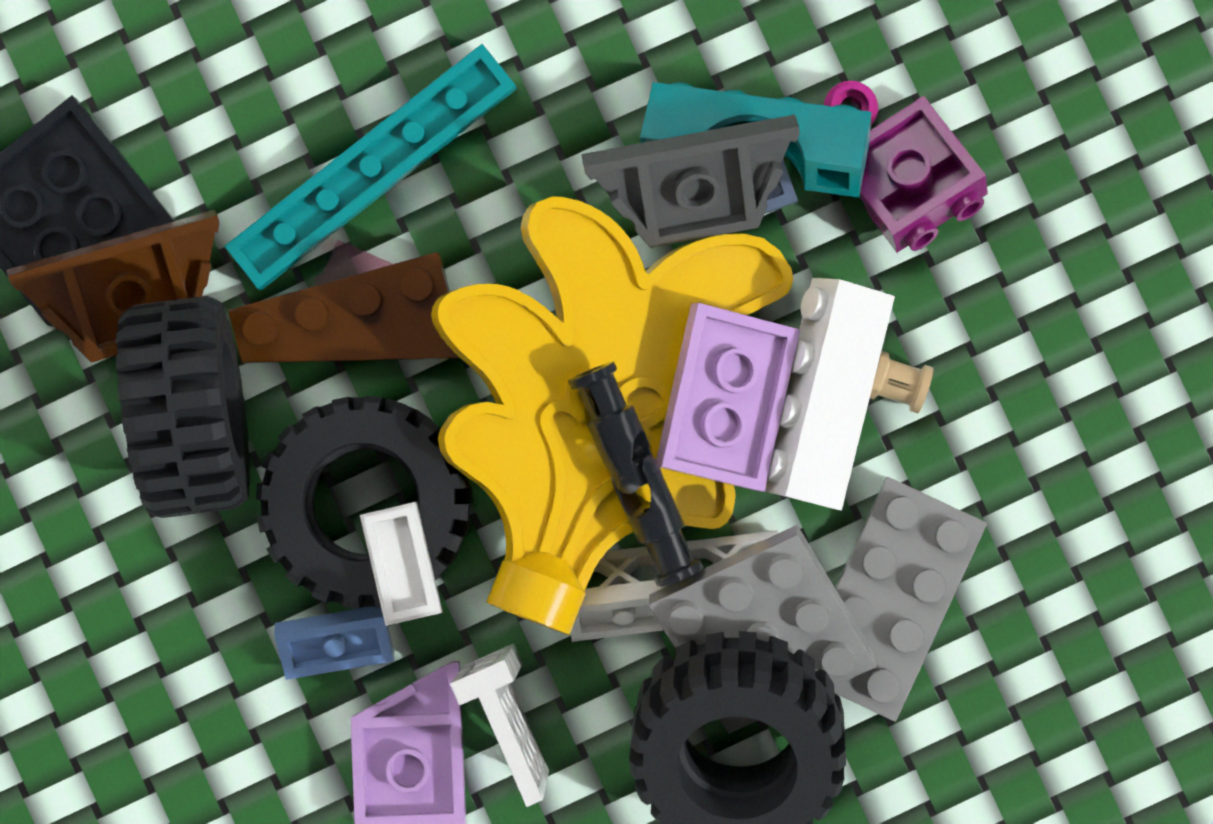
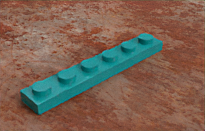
[225,43,517,290]

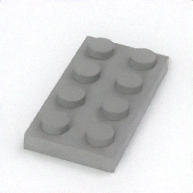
[834,477,987,722]

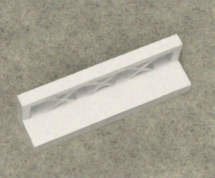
[571,530,778,642]

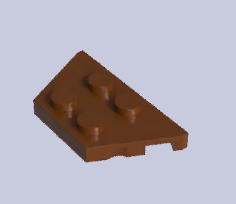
[7,210,220,363]

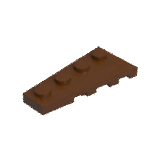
[228,252,461,363]

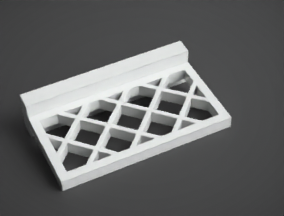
[450,643,549,807]

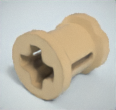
[870,351,933,414]

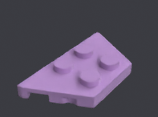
[350,661,466,824]

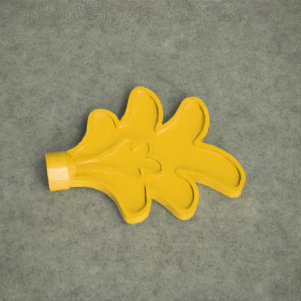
[431,196,793,635]

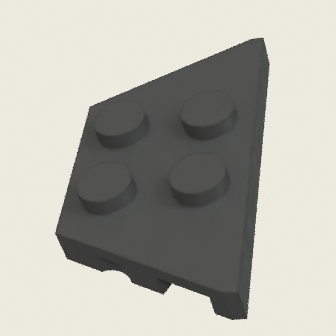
[581,114,800,248]

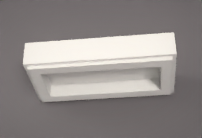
[360,502,442,626]

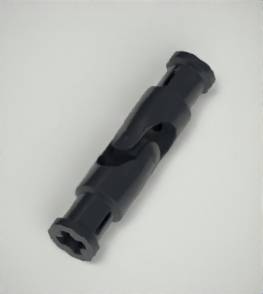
[568,361,703,587]

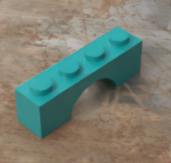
[640,82,872,197]

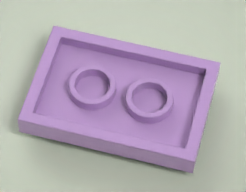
[656,303,800,492]

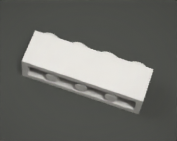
[765,278,895,511]

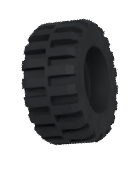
[116,296,250,518]
[255,396,473,609]
[629,631,846,824]

